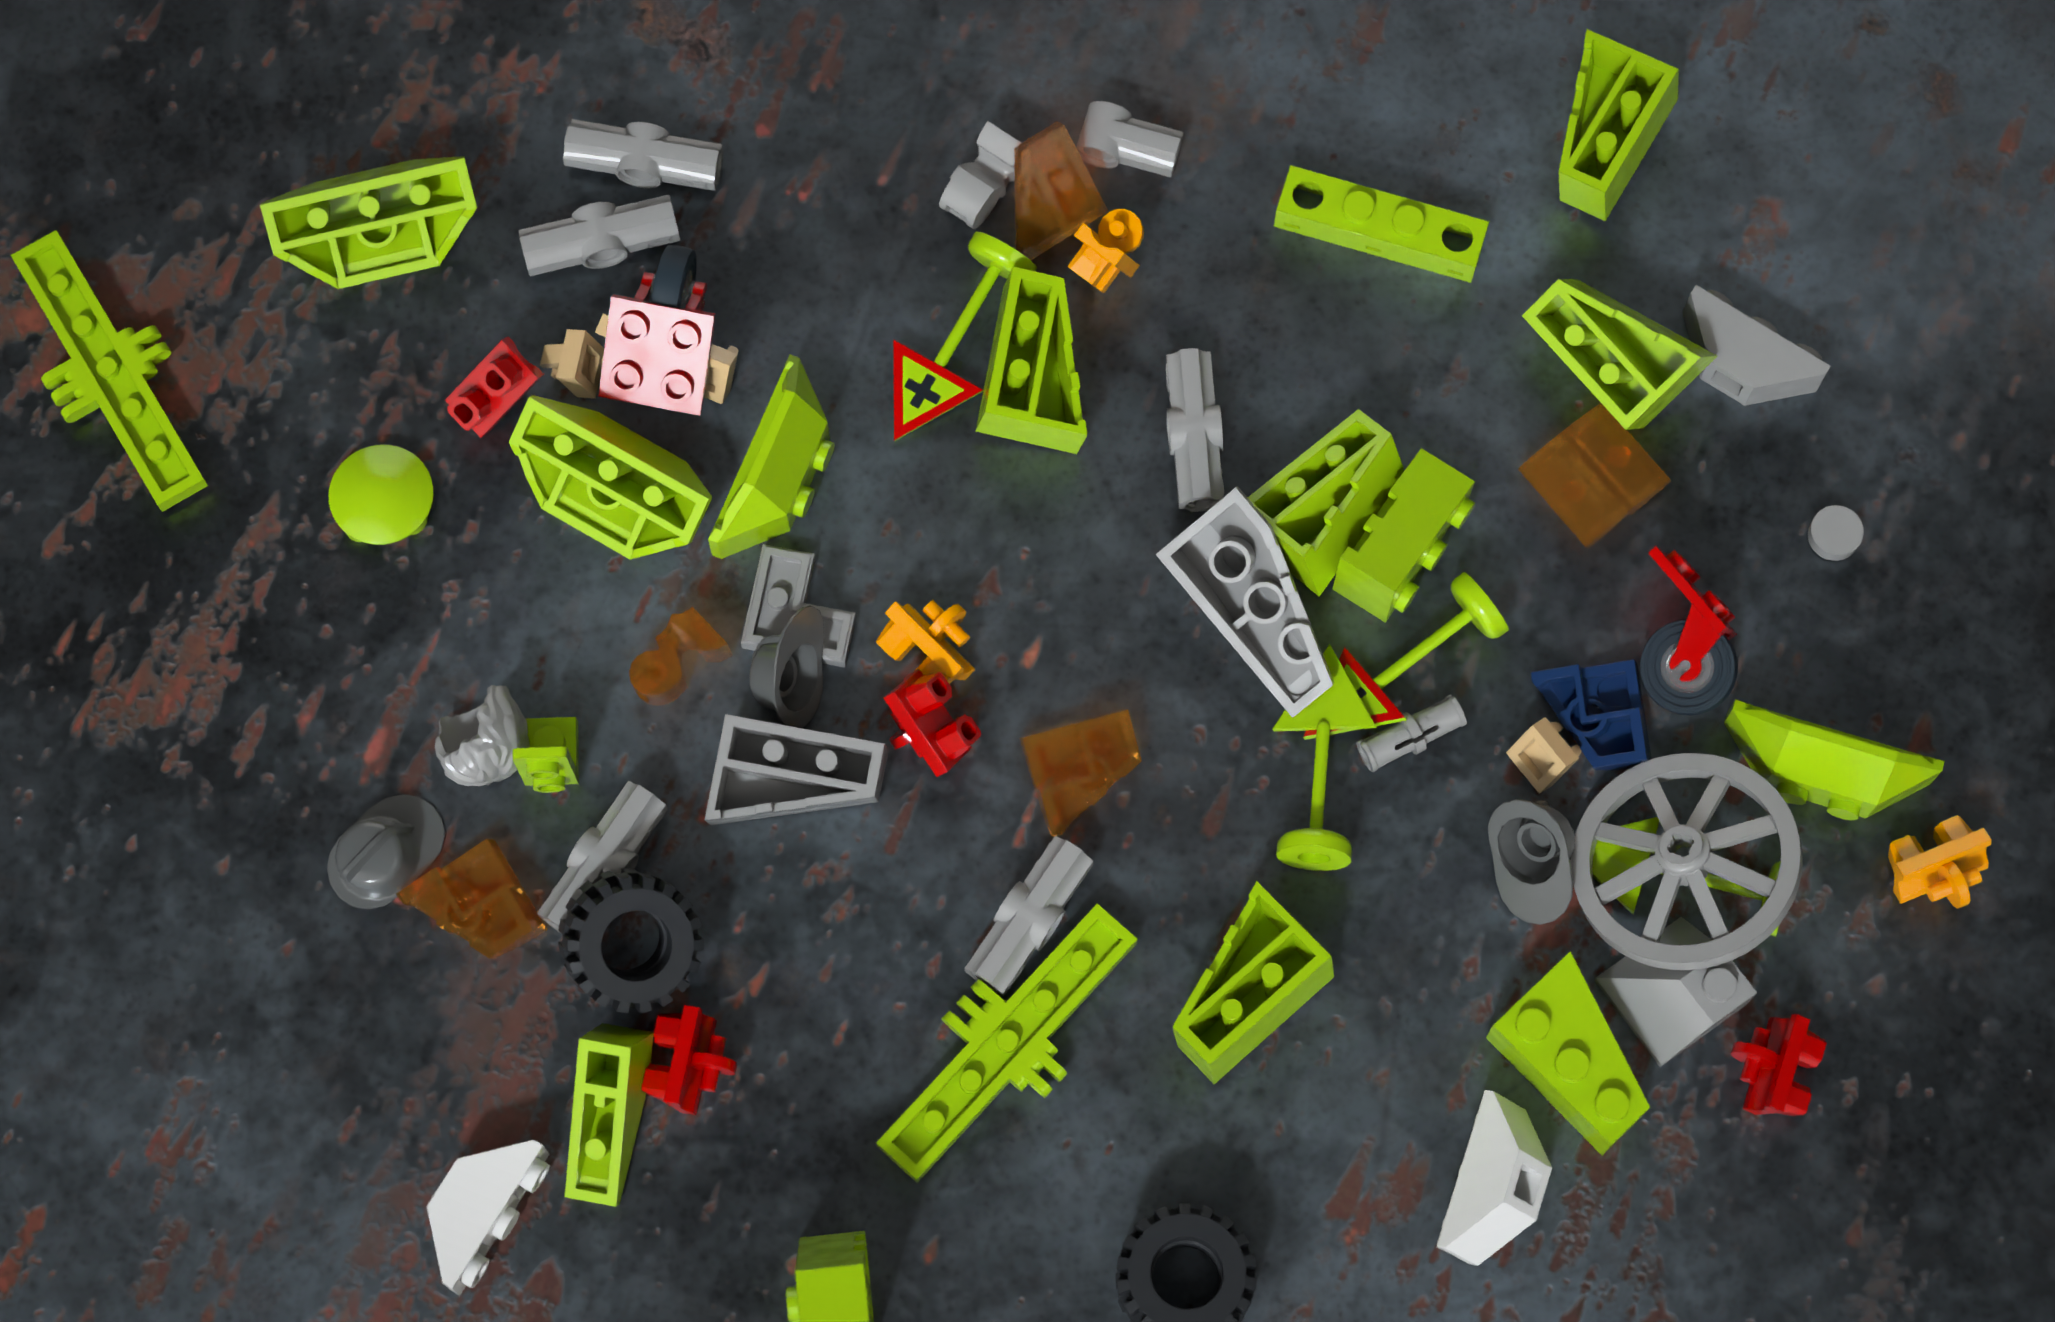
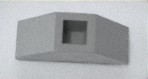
[1682,285,1831,406]

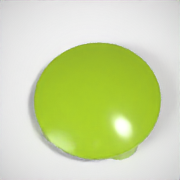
[328,445,434,545]

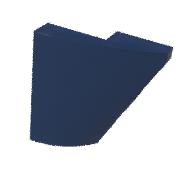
[1531,659,1652,770]

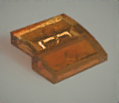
[1518,403,1672,548]

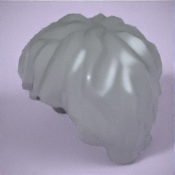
[435,685,530,787]

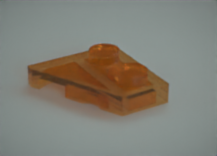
[1014,121,1109,260]

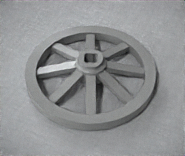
[1571,753,1803,970]

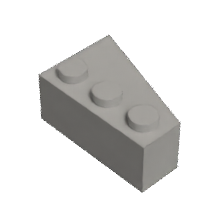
[704,714,889,825]

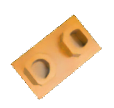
[1067,209,1144,293]
[876,600,975,684]
[1888,815,1992,908]

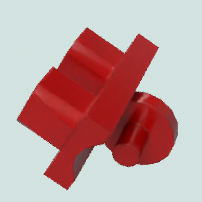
[445,336,544,438]
[883,669,981,777]
[641,1005,738,1115]
[1731,1014,1827,1116]

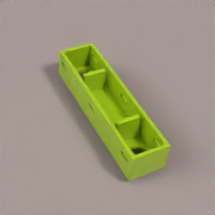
[1274,165,1489,283]

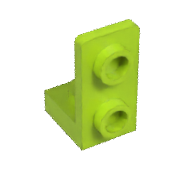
[513,717,579,793]

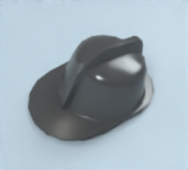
[749,605,824,728]
[327,794,445,910]
[1488,799,1575,925]

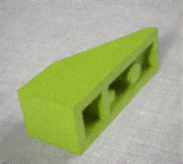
[565,1023,654,1207]

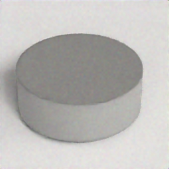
[1808,505,1864,561]

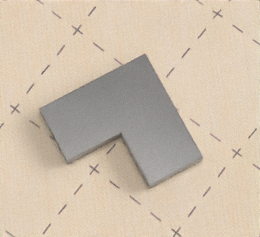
[741,544,856,668]

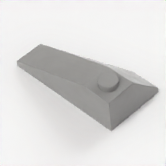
[1156,486,1334,718]

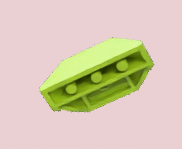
[260,156,477,289]
[708,354,835,559]
[509,395,712,560]
[1724,699,1945,820]

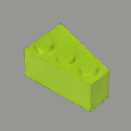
[1559,29,1679,221]
[975,266,1088,454]
[1522,279,1718,430]
[1247,409,1405,597]
[1332,448,1476,623]
[1172,881,1334,1084]
[1486,952,1650,1155]
[786,1231,874,1322]

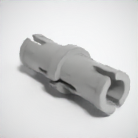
[1356,694,1467,772]

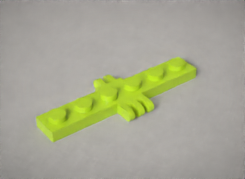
[11,230,208,512]
[876,903,1138,1183]

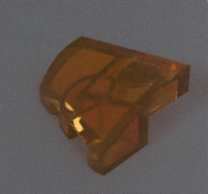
[1020,709,1142,837]
[396,839,548,959]

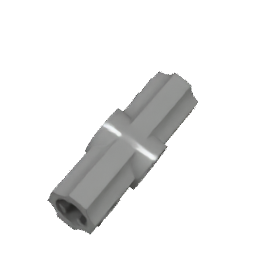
[563,119,724,191]
[518,195,681,276]
[1165,348,1224,512]
[537,780,668,934]
[965,836,1094,997]

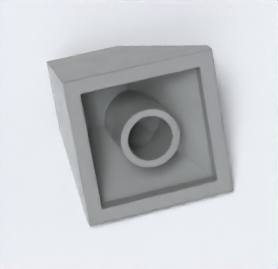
[1594,917,1757,1067]

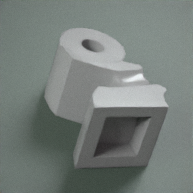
[939,121,1030,229]

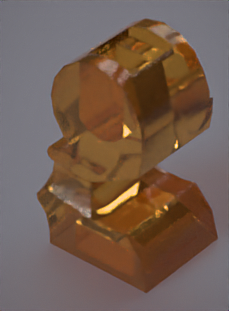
[629,606,732,706]

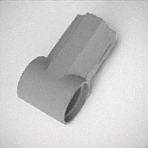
[1075,101,1184,177]

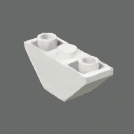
[1436,1090,1552,1266]
[427,1140,550,1296]

